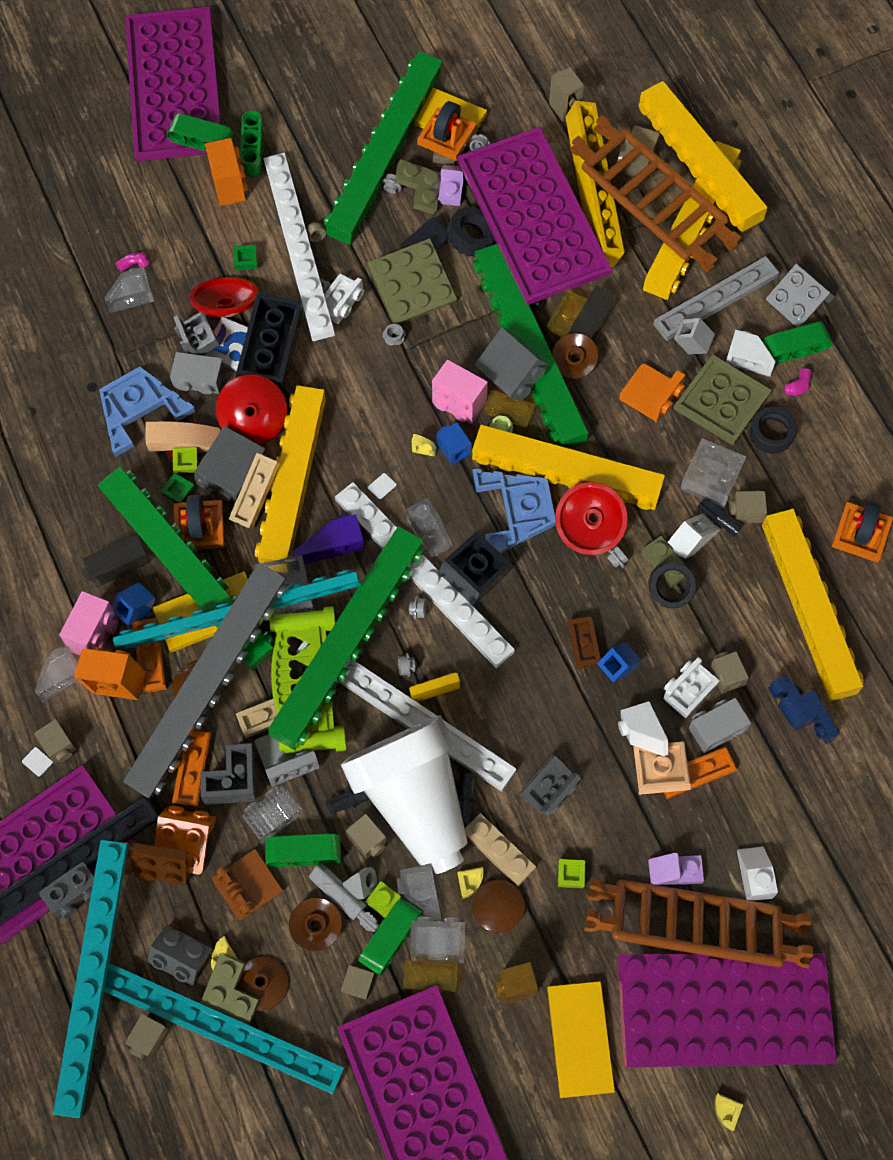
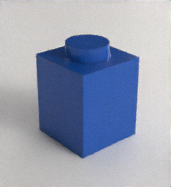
[437,423,472,466]
[112,583,155,626]
[597,643,642,682]

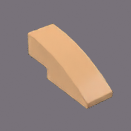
[146,421,221,453]

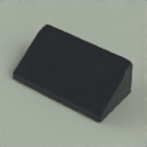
[401,217,448,250]

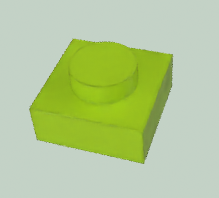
[173,447,198,473]
[558,859,585,888]
[365,882,401,919]

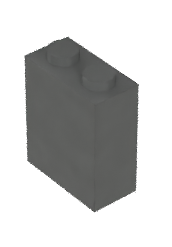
[474,327,549,402]
[194,426,265,503]

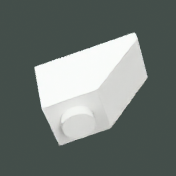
[726,330,775,377]
[668,513,720,559]
[618,702,668,756]
[737,847,778,901]

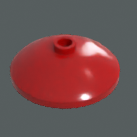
[190,277,259,318]
[216,374,287,445]
[555,482,628,555]

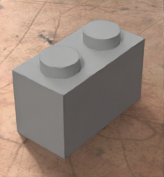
[170,352,225,394]
[689,698,751,754]

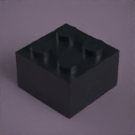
[438,531,512,606]

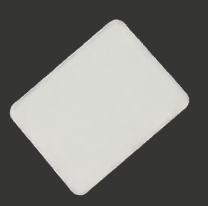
[368,473,396,499]
[22,747,53,777]

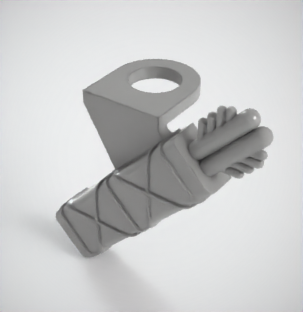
[309,863,379,932]

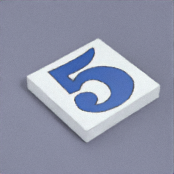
[203,318,248,371]

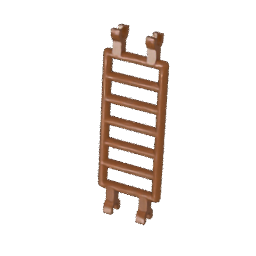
[570,115,742,274]
[584,878,813,969]

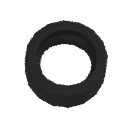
[749,406,797,454]
[648,561,697,609]

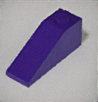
[291,514,364,567]

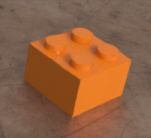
[205,138,248,206]
[74,647,147,700]

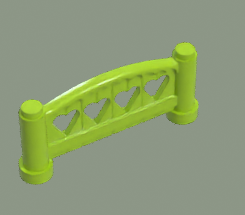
[269,606,346,754]

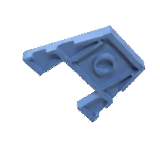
[99,367,195,457]
[473,469,556,553]

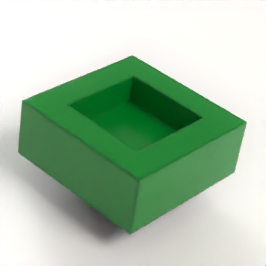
[233,245,258,271]
[161,473,195,503]

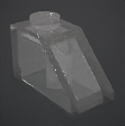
[105,267,154,313]
[406,497,453,558]
[35,646,79,703]
[396,864,441,921]

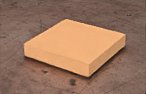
[633,741,691,795]

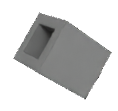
[674,318,715,355]

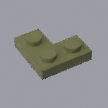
[395,159,441,215]
[200,952,261,1025]

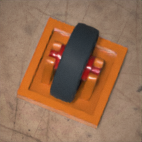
[417,101,477,161]
[174,495,224,550]
[831,501,893,563]

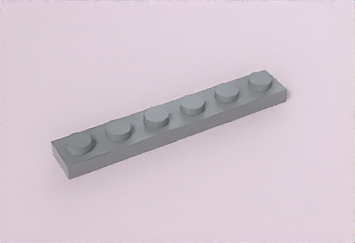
[653,256,779,341]

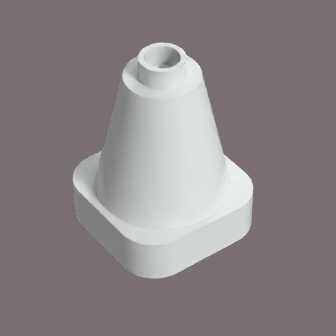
[341,715,468,874]

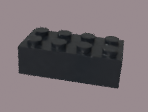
[236,293,303,393]

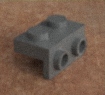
[173,312,220,356]
[519,755,581,815]
[39,862,94,919]
[148,925,212,986]

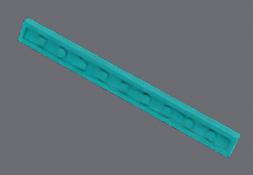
[113,570,361,651]
[53,840,129,1119]
[104,963,344,1094]

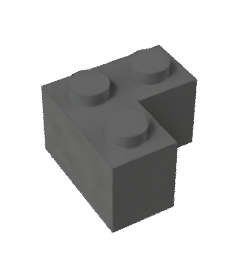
[200,744,256,805]

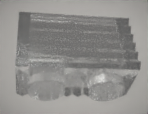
[242,785,304,844]

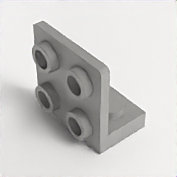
[766,264,835,327]
[255,735,319,787]

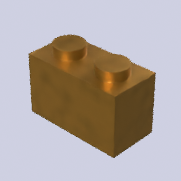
[494,962,538,1005]

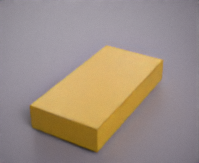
[409,673,460,702]

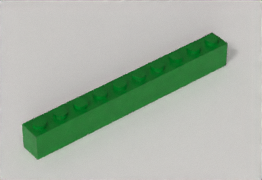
[324,51,442,245]
[472,244,588,449]
[98,467,275,670]
[268,526,424,750]

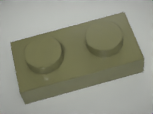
[641,536,686,589]

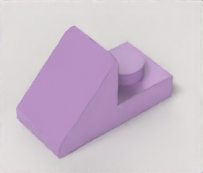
[438,164,464,206]
[648,853,704,886]

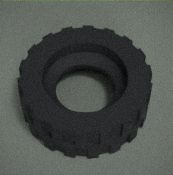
[446,206,496,257]

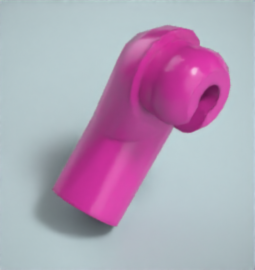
[115,252,150,272]
[784,368,811,396]

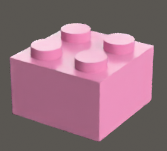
[432,360,488,425]
[59,591,118,655]

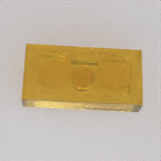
[546,290,588,337]
[483,390,536,428]
[403,960,458,992]

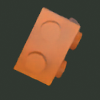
[619,364,685,422]
[154,806,216,874]

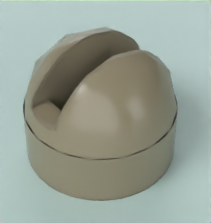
[307,222,326,242]

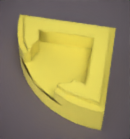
[412,434,437,456]
[457,867,483,899]
[211,936,237,970]
[715,1093,743,1131]

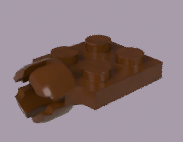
[119,841,189,885]

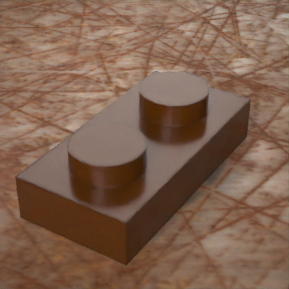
[567,616,601,669]

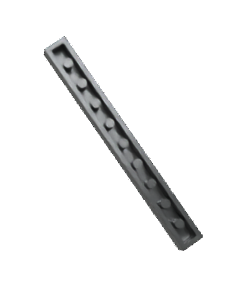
[123,562,288,798]

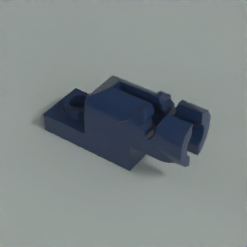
[768,675,840,745]

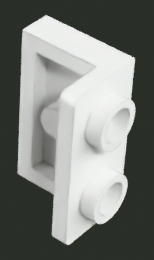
[324,274,364,324]
[663,657,720,718]

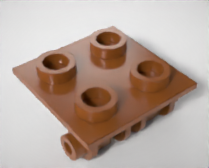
[211,849,283,922]

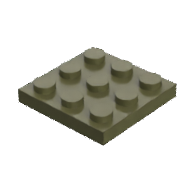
[367,239,457,325]
[674,354,772,445]

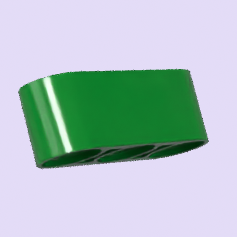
[240,111,264,177]
[167,114,234,152]
[762,322,833,365]
[265,834,341,867]
[358,897,423,976]

